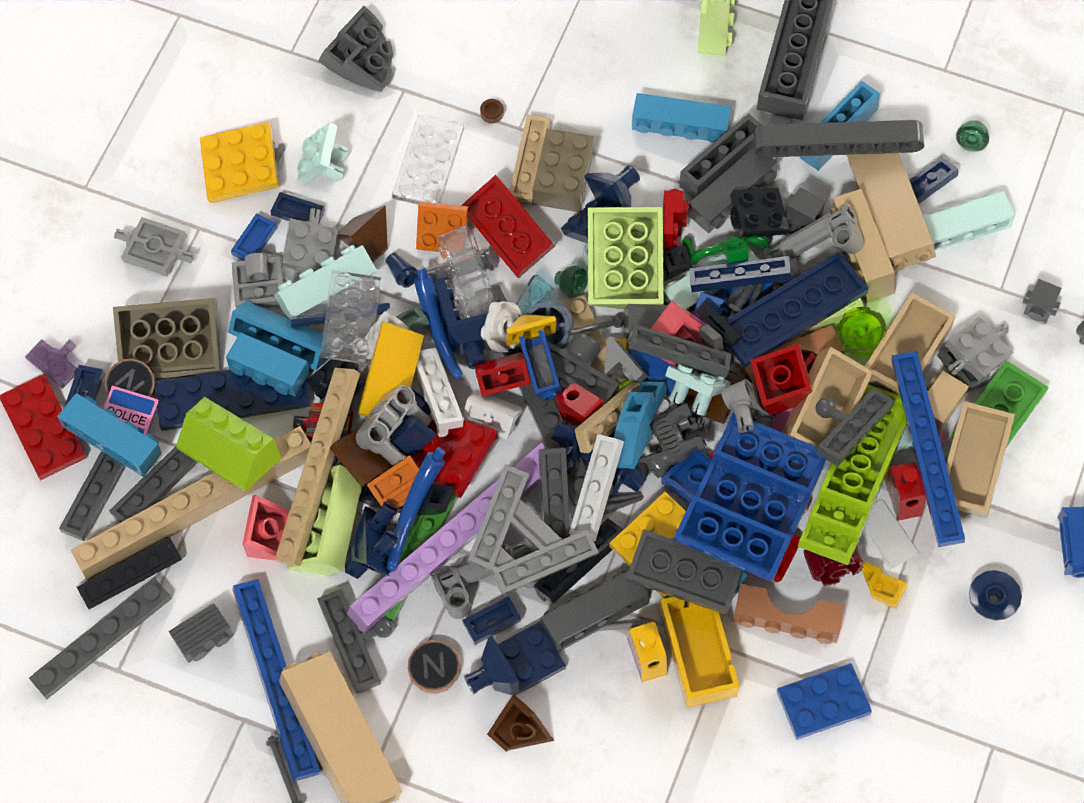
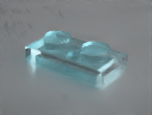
[515,274,555,317]

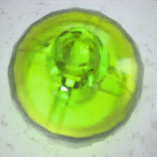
[836,307,887,358]

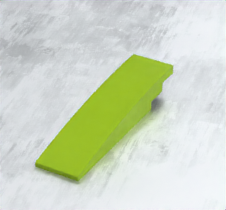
[798,385,907,565]

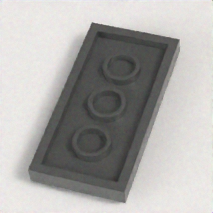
[626,529,742,615]

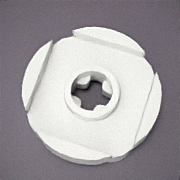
[481,301,522,352]

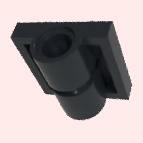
[730,188,790,237]

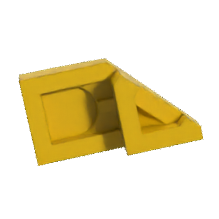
[862,561,907,609]

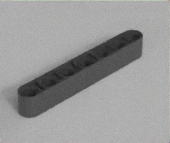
[754,120,924,158]

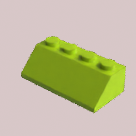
[176,397,282,492]

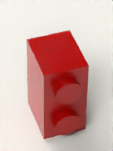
[475,352,531,396]

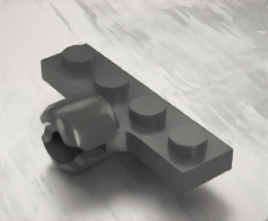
[522,333,620,405]

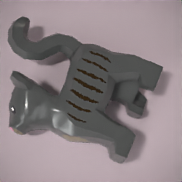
[640,403,709,478]

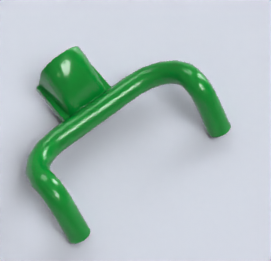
[682,235,770,265]

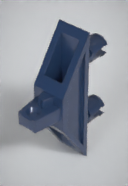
[551,424,646,496]
[345,501,398,579]

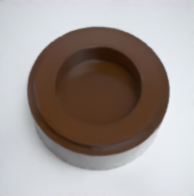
[480,99,504,123]

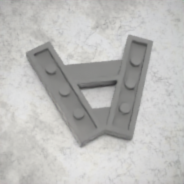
[467,464,599,595]

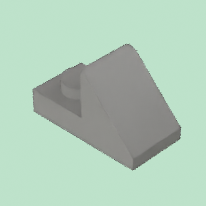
[604,336,648,383]

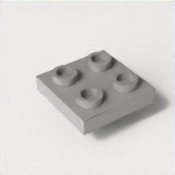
[231,253,283,308]

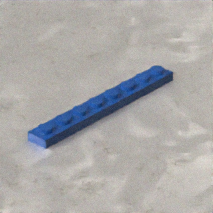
[891,351,965,547]
[232,579,320,782]

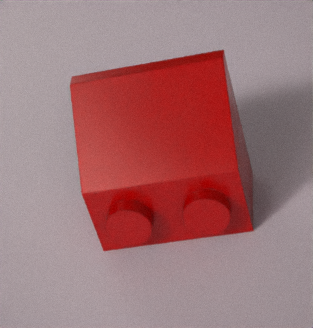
[750,344,813,415]

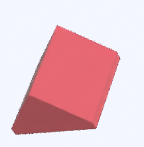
[242,495,290,561]

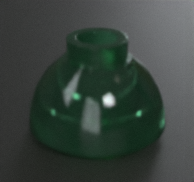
[956,120,990,152]
[554,265,587,299]

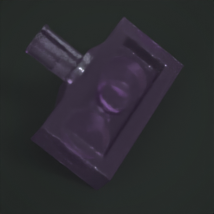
[25,339,77,389]

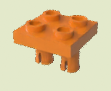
[416,201,468,255]

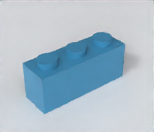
[226,332,310,397]

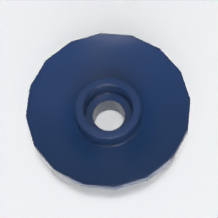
[969,570,1022,621]

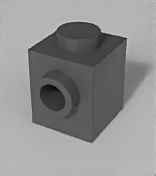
[1023,279,1062,323]

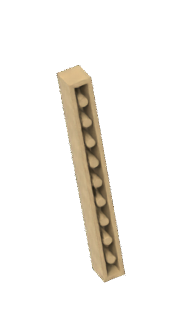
[70,426,311,580]

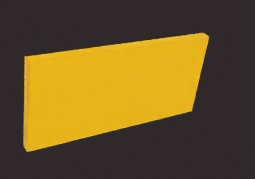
[358,321,424,417]

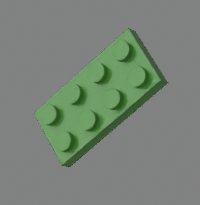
[950,361,1049,447]

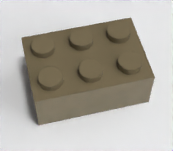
[532,128,594,212]

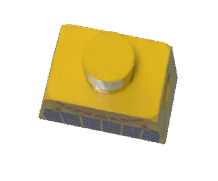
[626,622,667,682]

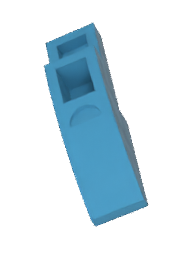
[614,381,667,469]

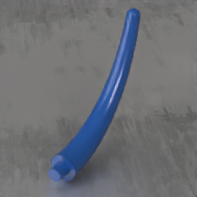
[414,268,463,379]
[387,447,445,572]

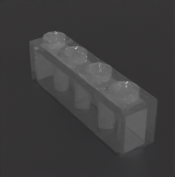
[438,225,496,319]

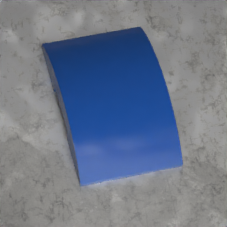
[673,413,827,582]

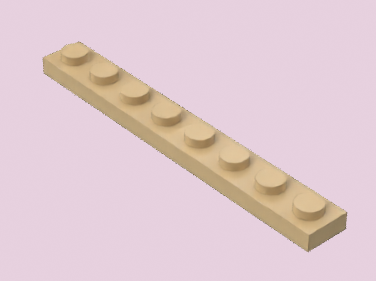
[274,368,360,566]

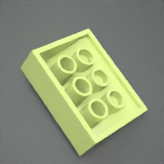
[698,0,735,56]
[588,207,664,309]

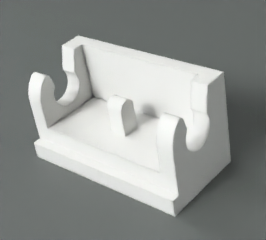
[462,389,523,439]

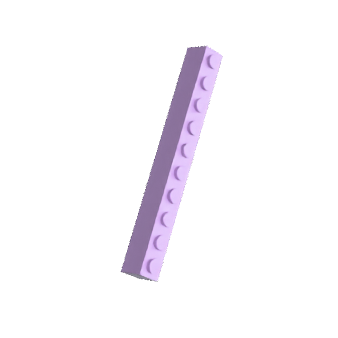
[347,442,546,633]

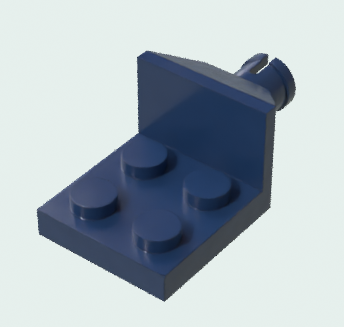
[561,165,640,244]
[435,278,487,369]
[464,622,566,696]

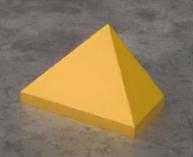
[506,315,556,346]

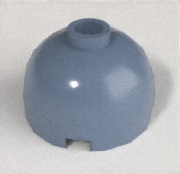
[525,300,574,348]

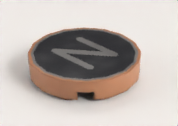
[105,359,156,398]
[407,640,461,694]

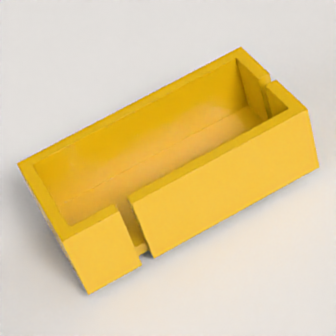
[659,597,740,708]

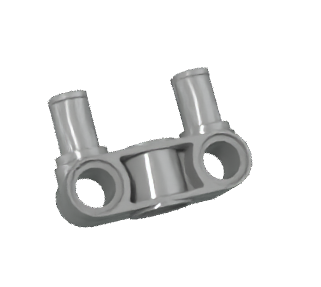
[721,379,776,433]
[356,385,432,466]

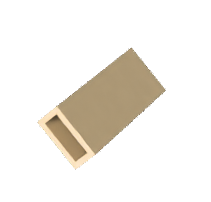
[846,153,936,271]
[279,651,402,803]

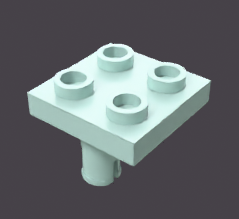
[297,122,348,184]
[665,363,731,416]

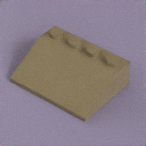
[113,298,220,379]

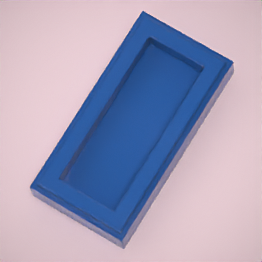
[231,213,278,261]

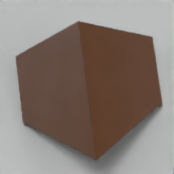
[337,205,388,262]
[487,695,554,752]

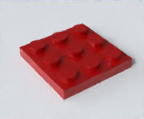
[411,417,498,498]

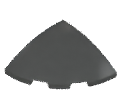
[318,6,393,92]

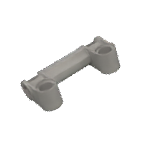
[763,203,864,285]
[431,536,540,619]

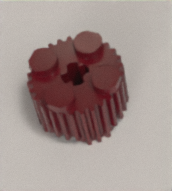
[803,546,864,586]

